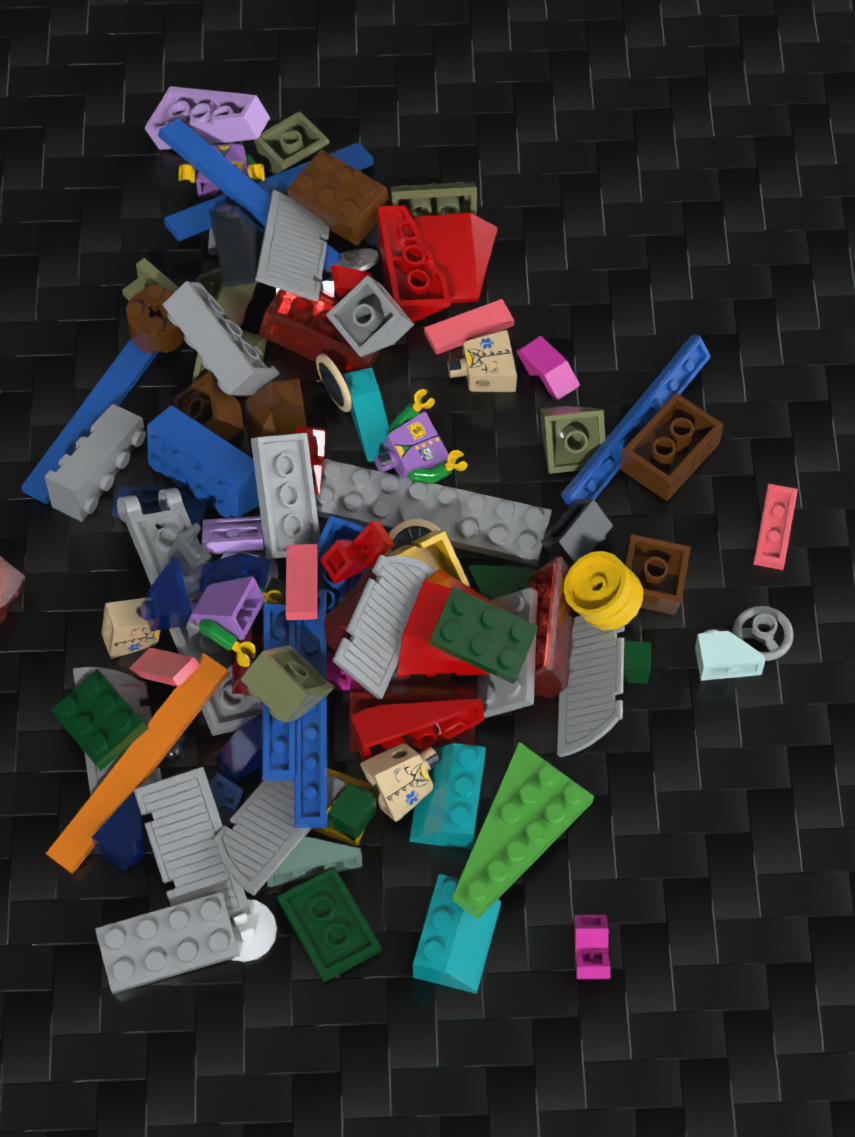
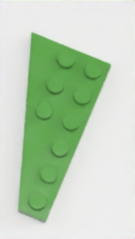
[452,742,594,920]

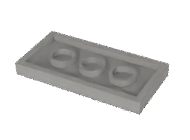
[251,433,320,559]
[477,588,538,718]
[95,892,240,994]

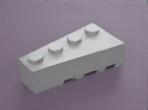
[162,281,280,396]
[44,404,146,522]

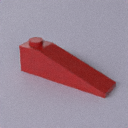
[377,205,451,322]
[350,699,484,762]

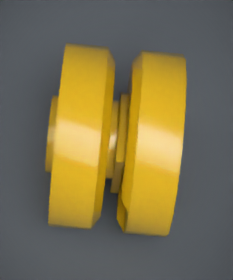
[564,551,643,630]

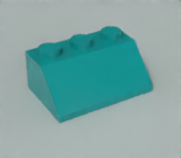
[410,743,486,850]
[413,874,501,994]

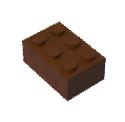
[286,149,392,246]
[620,393,724,501]

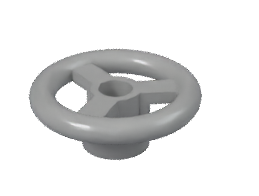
[732,606,794,661]

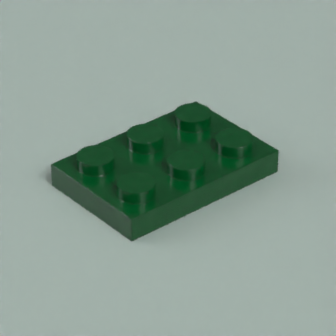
[428,587,539,684]
[51,668,149,771]
[277,867,381,982]

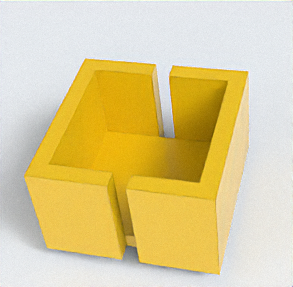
[384,530,470,587]

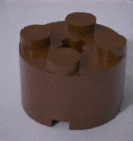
[126,284,185,354]

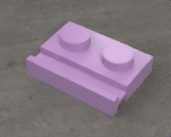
[202,516,264,554]

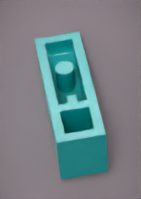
[344,367,389,464]

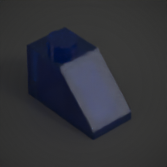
[199,553,270,592]
[141,558,192,631]
[215,712,262,784]
[92,791,145,871]

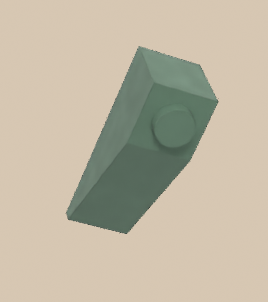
[267,836,362,887]

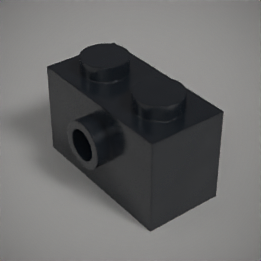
[541,499,613,567]

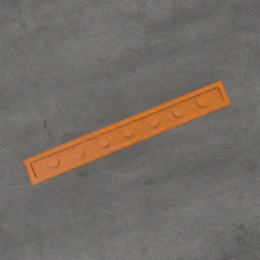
[46,653,229,874]

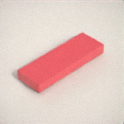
[424,299,514,355]
[753,484,798,570]
[286,544,318,620]
[129,648,199,687]

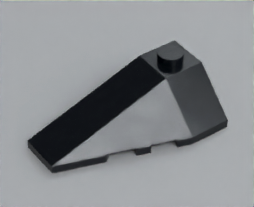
[209,204,265,288]

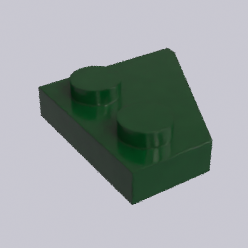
[468,565,547,602]

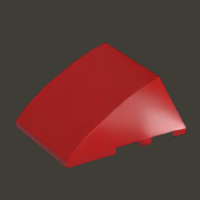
[413,213,498,303]
[397,569,506,678]

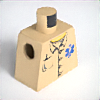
[448,330,517,392]
[101,597,168,659]
[360,744,441,822]

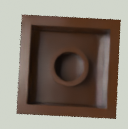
[622,534,691,615]

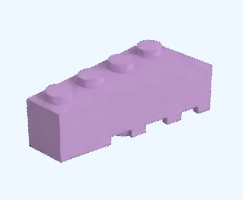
[145,86,270,150]

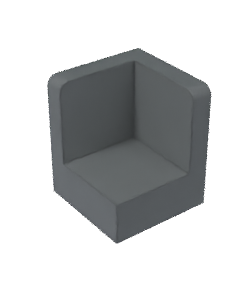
[167,523,212,577]

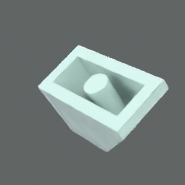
[695,630,765,681]

